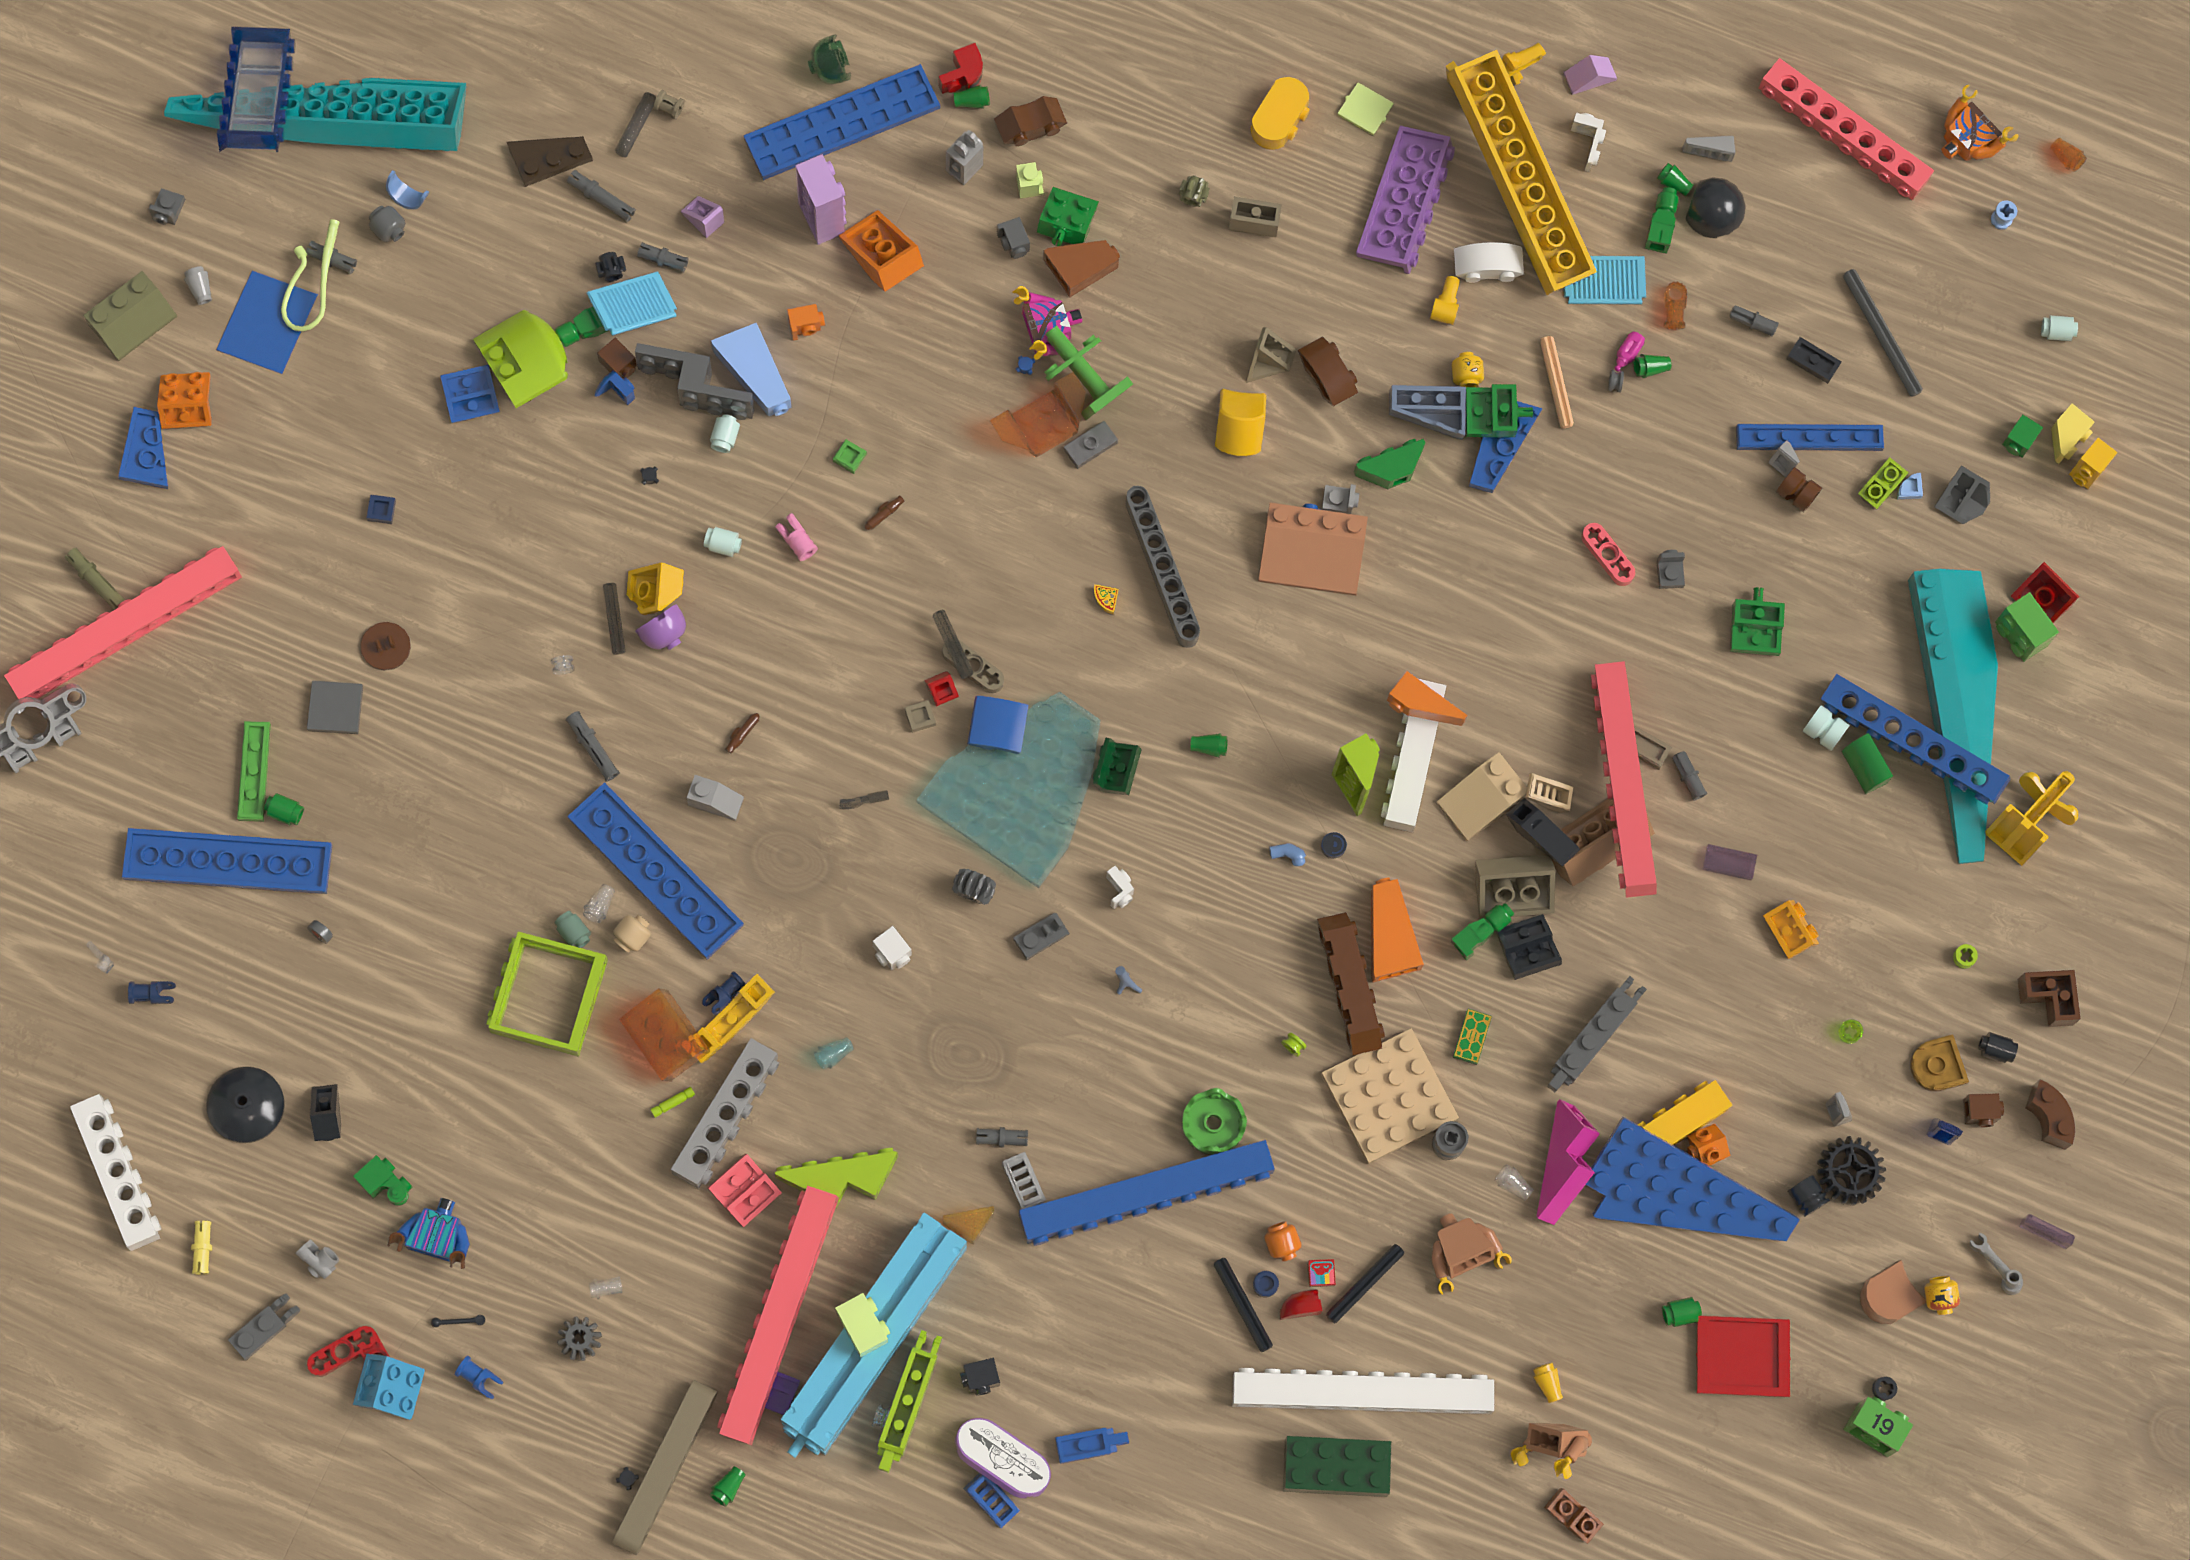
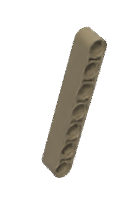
[613,1380,718,1555]

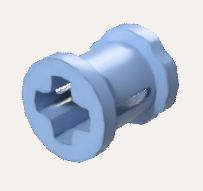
[1991,200,2018,230]

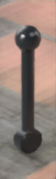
[431,1315,486,1328]

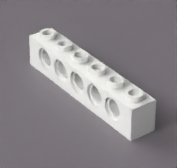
[70,1094,161,1251]

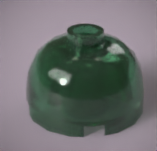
[808,34,851,84]

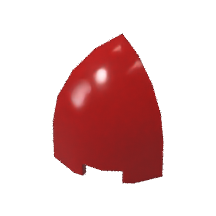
[1280,1289,1323,1320]

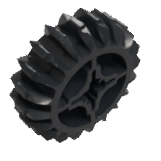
[1816,1136,1886,1206]

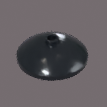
[206,1067,285,1143]

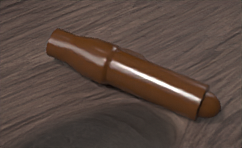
[865,495,905,530]
[725,713,759,754]

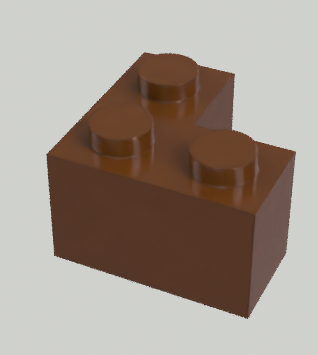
[2017,970,2081,1027]

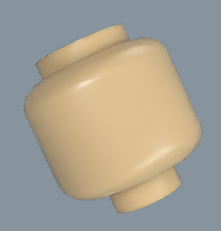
[613,914,651,953]

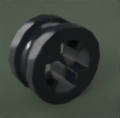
[1872,1376,1898,1401]

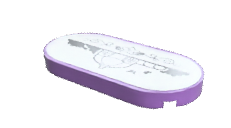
[955,1418,1051,1498]

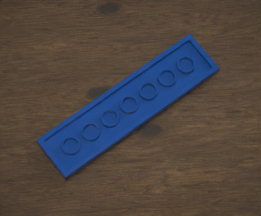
[567,782,744,960]
[122,828,332,894]

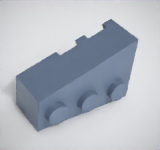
[1389,385,1466,440]

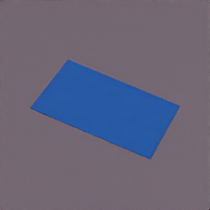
[216,271,318,374]

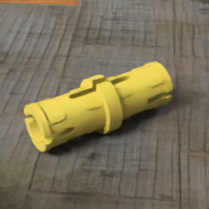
[191,1221,212,1275]

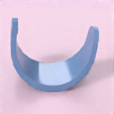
[386,170,429,210]

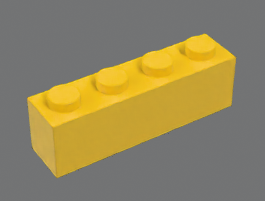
[1638,1080,1733,1145]

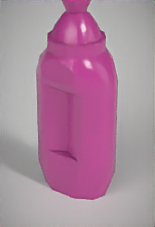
[1615,331,1645,371]

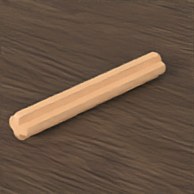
[1540,336,1574,429]

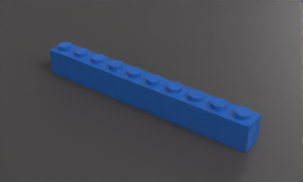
[1019,1140,1275,1246]

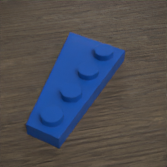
[1469,401,1542,493]

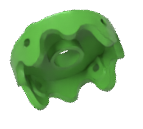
[1182,1088,1247,1155]

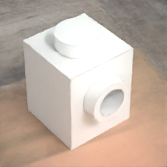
[873,926,912,970]

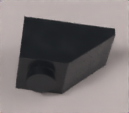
[310,1084,341,1141]

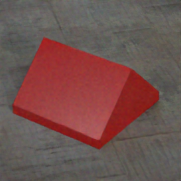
[2011,562,2079,624]

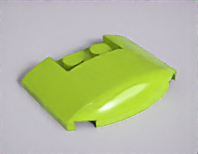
[473,310,568,408]

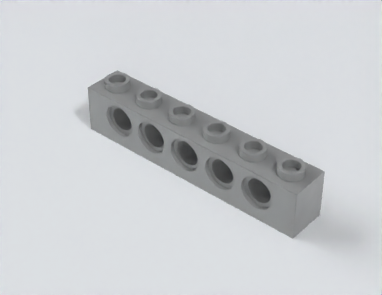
[671,1038,780,1189]

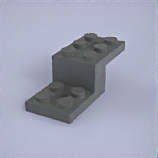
[635,343,754,420]

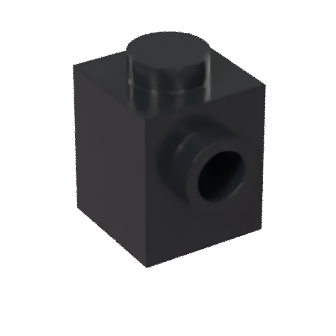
[960,1357,1000,1396]

